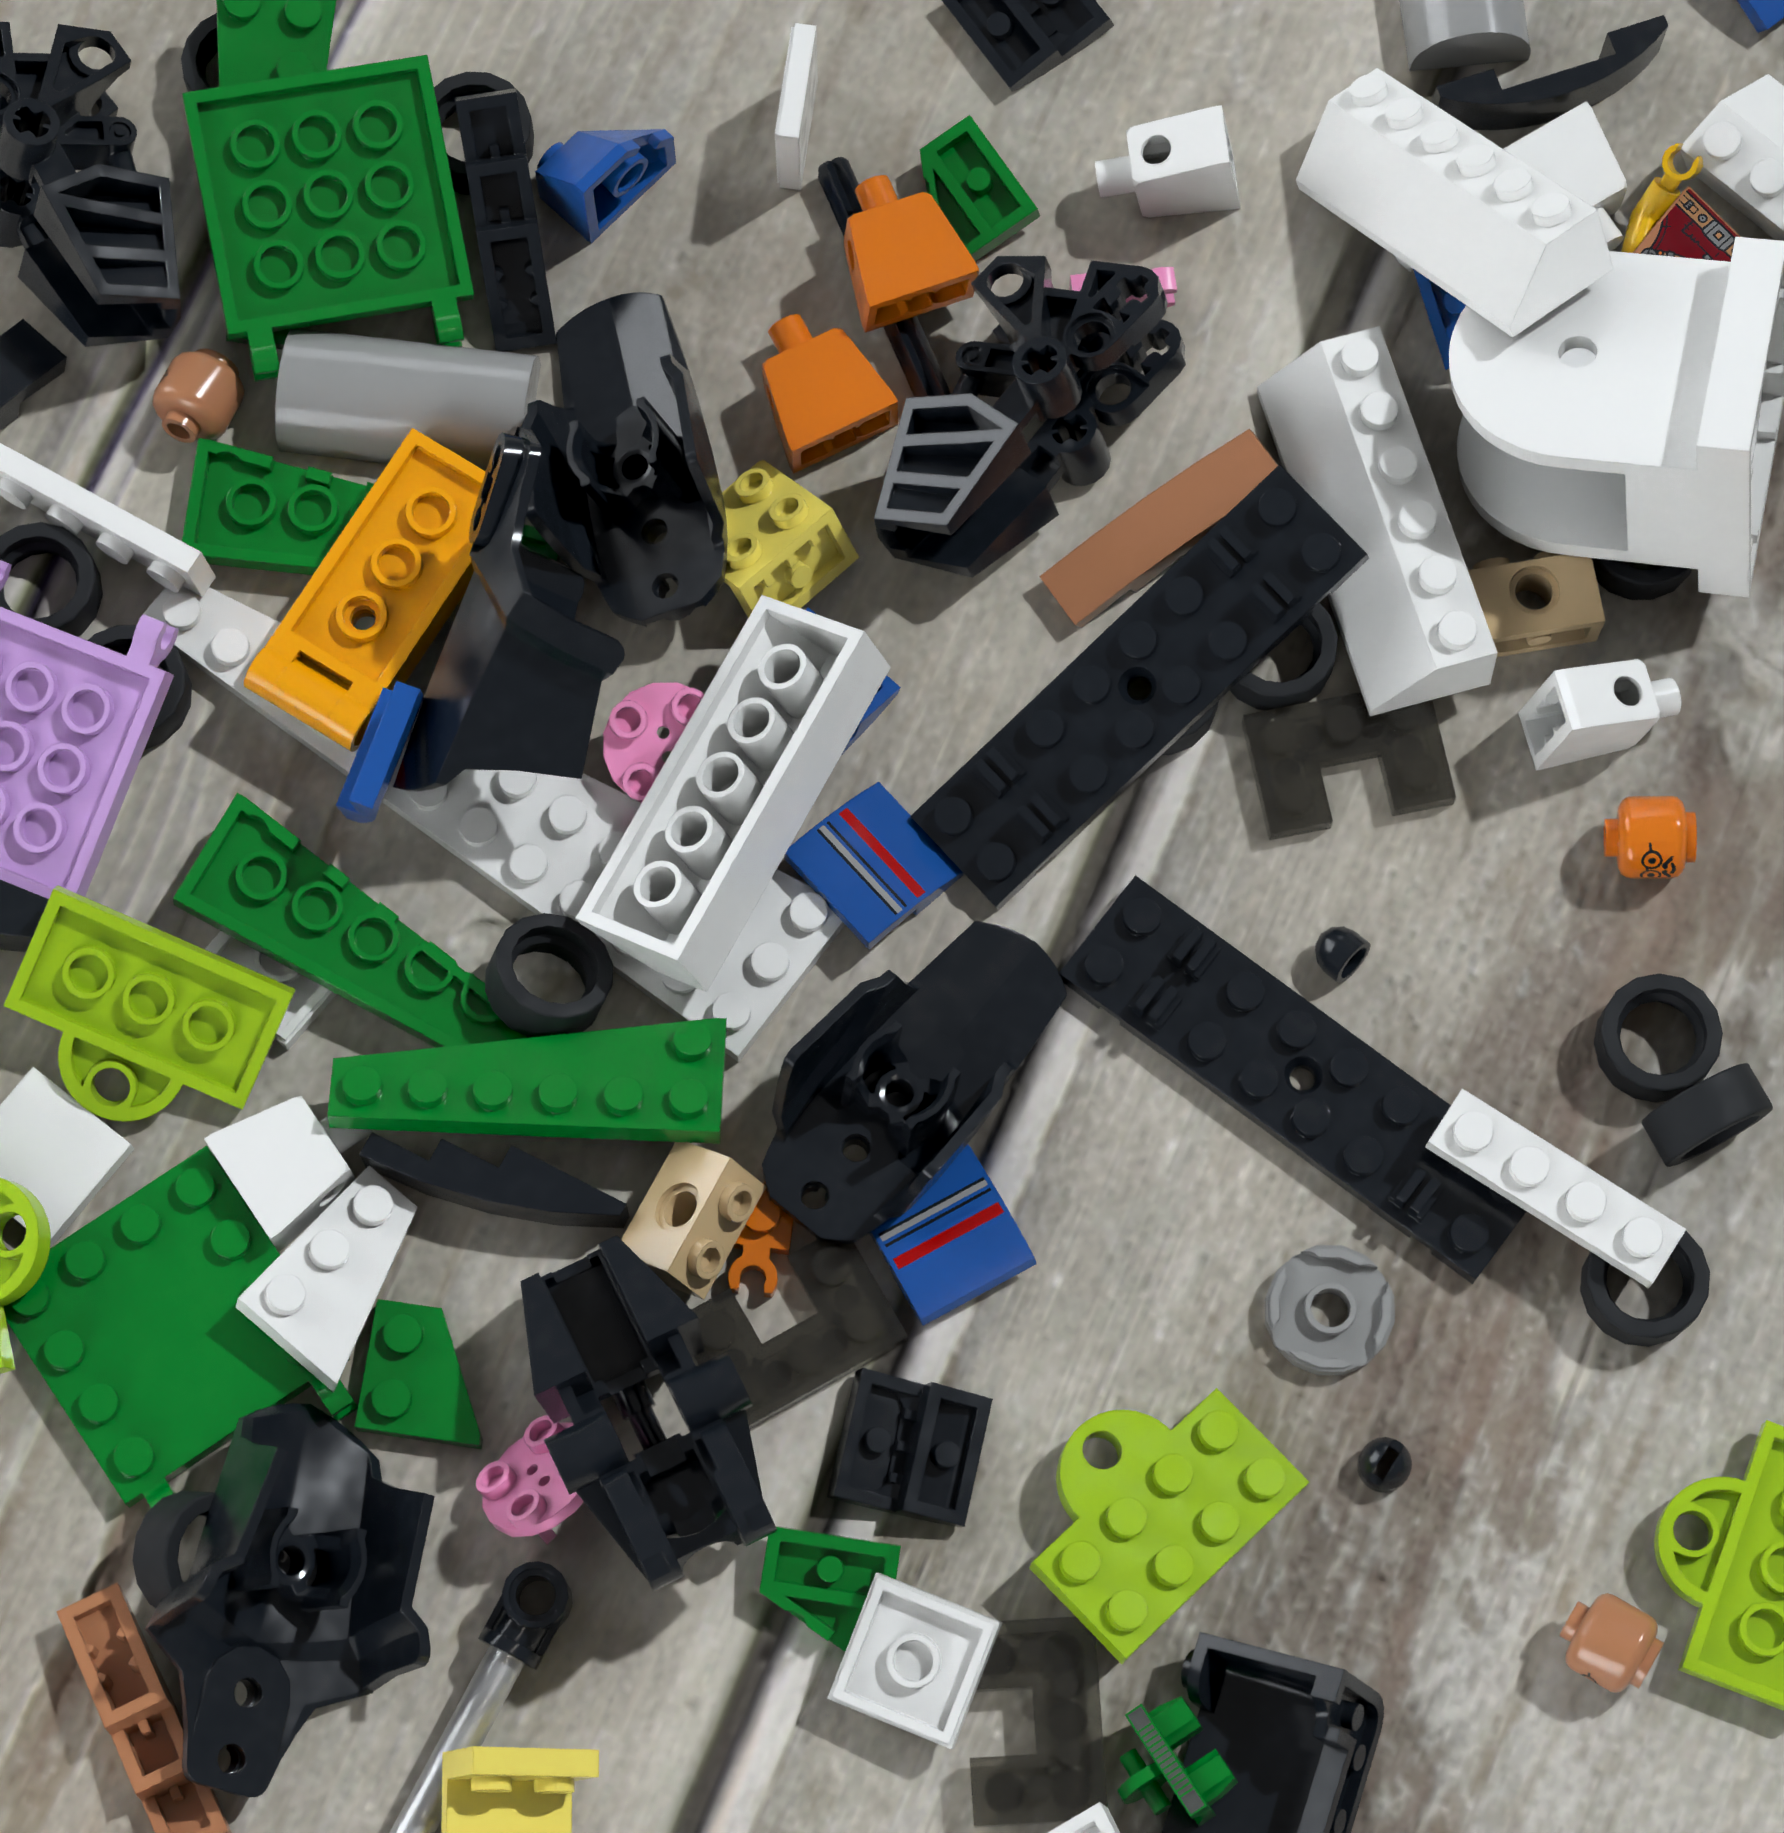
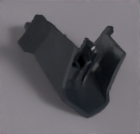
[393,427,625,792]
[145,1403,435,1797]

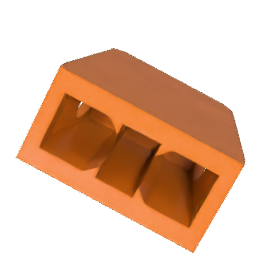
[844,175,979,333]
[762,314,898,474]

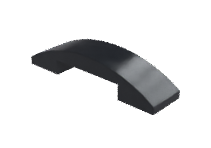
[1432,15,1668,130]

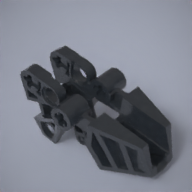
[0,22,181,347]
[874,256,1186,578]
[520,1235,777,1591]

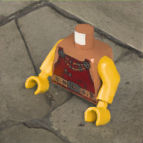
[1621,143,1741,262]

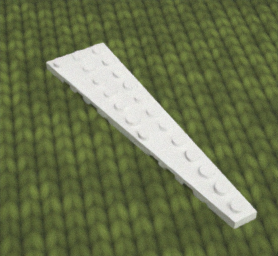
[139,586,845,1062]

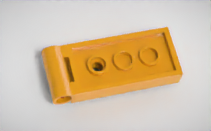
[244,428,486,752]

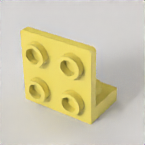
[722,460,859,618]
[441,1746,599,1833]

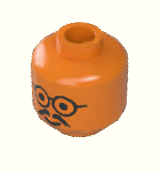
[1603,796,1697,879]

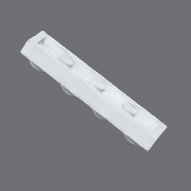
[0,443,216,597]
[1425,1089,1686,1288]

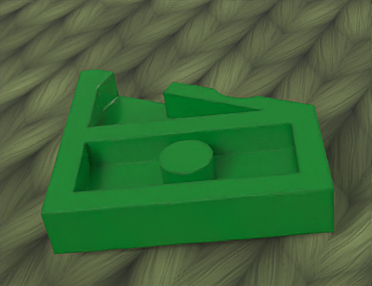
[920,115,1040,262]
[354,1299,483,1449]
[759,1526,901,1652]

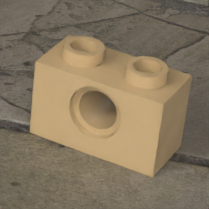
[1468,551,1606,657]
[621,1142,766,1300]

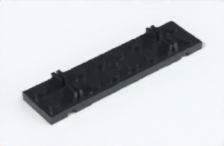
[911,464,1369,910]
[1059,875,1527,1284]

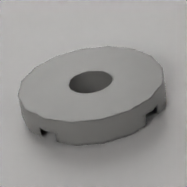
[1265,1245,1395,1376]

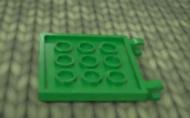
[182,55,474,382]
[4,1145,358,1508]

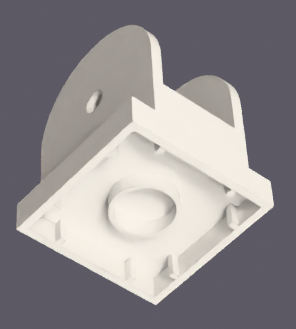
[1449,237,1784,598]

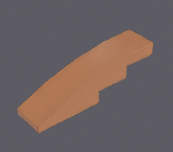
[1039,429,1278,628]
[57,1582,232,1833]

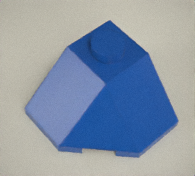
[535,129,676,244]

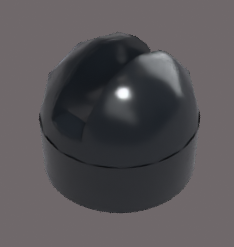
[1315,926,1371,983]
[1357,1437,1412,1493]

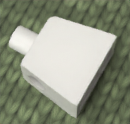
[1504,101,1627,251]
[1095,105,1241,218]
[1518,659,1681,771]
[204,1096,372,1252]

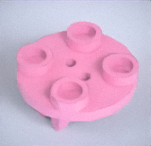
[603,682,704,803]
[476,1415,584,1545]

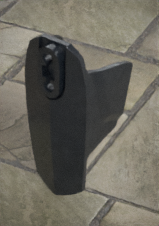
[521,292,728,627]
[762,921,1067,1244]

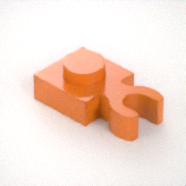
[728,1183,794,1298]

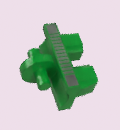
[1117,1696,1238,1827]

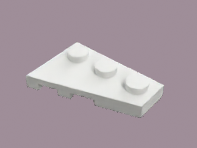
[236,1166,418,1393]

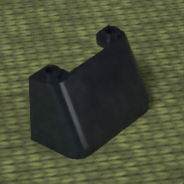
[1162,1632,1384,1833]

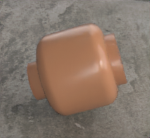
[152,348,245,443]
[1559,1593,1664,1693]

